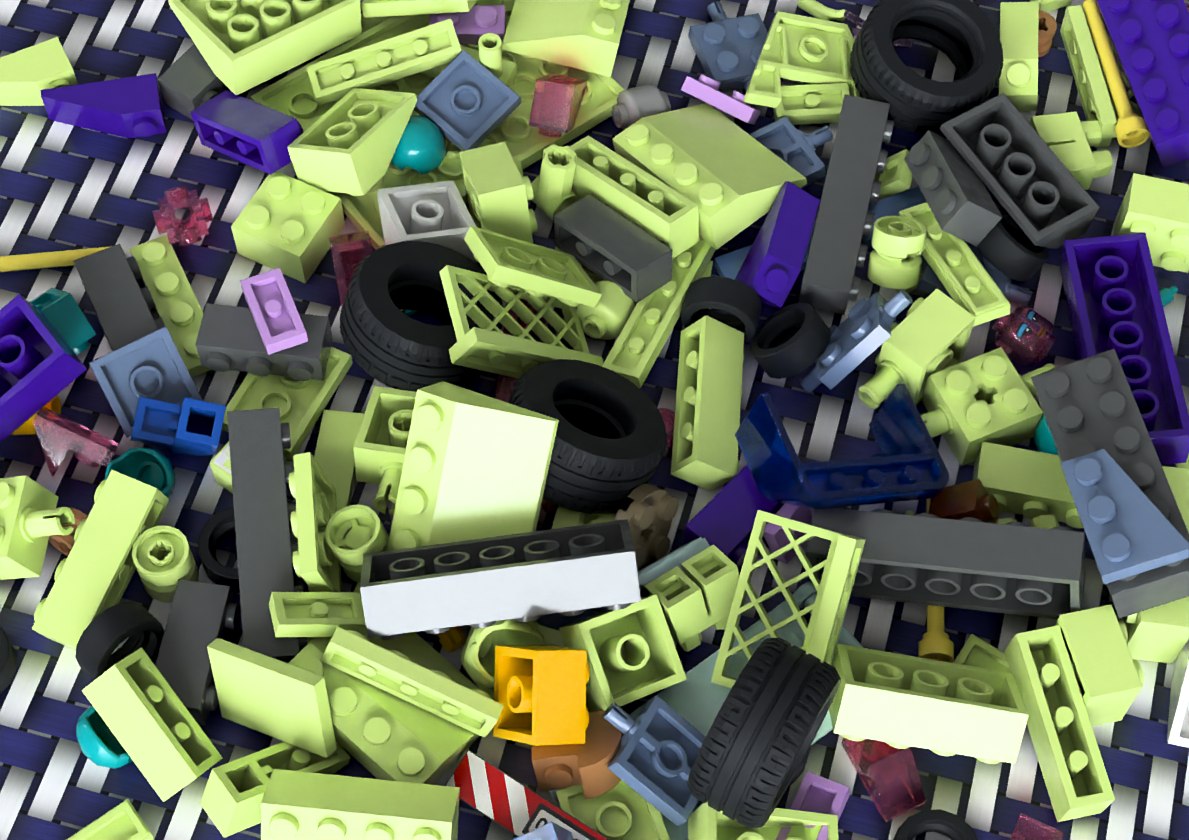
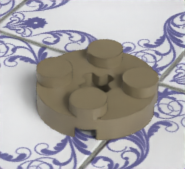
[613,484,679,571]

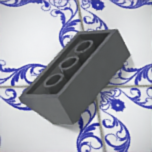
[940,93,1099,249]

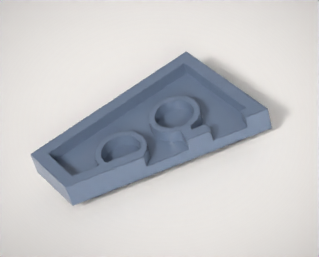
[1060,449,1189,584]

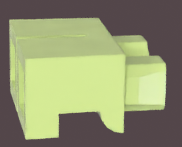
[1029,111,1113,190]
[644,544,745,652]

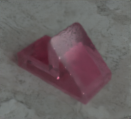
[33,406,119,477]
[841,738,926,822]

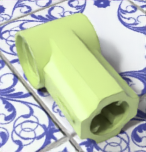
[531,144,579,221]

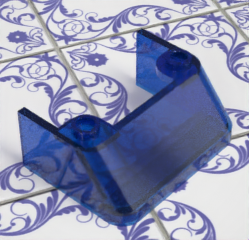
[735,384,949,509]

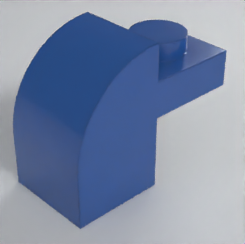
[130,397,226,456]

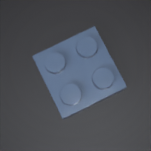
[414,50,521,151]
[88,326,203,438]

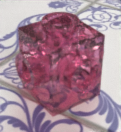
[153,186,213,246]

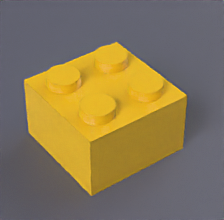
[493,645,590,746]

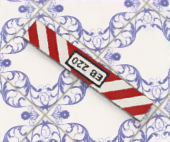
[445,749,609,840]

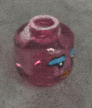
[992,305,1056,365]

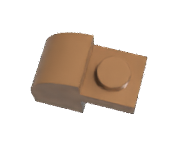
[531,710,623,799]

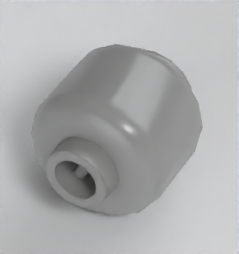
[612,84,671,131]

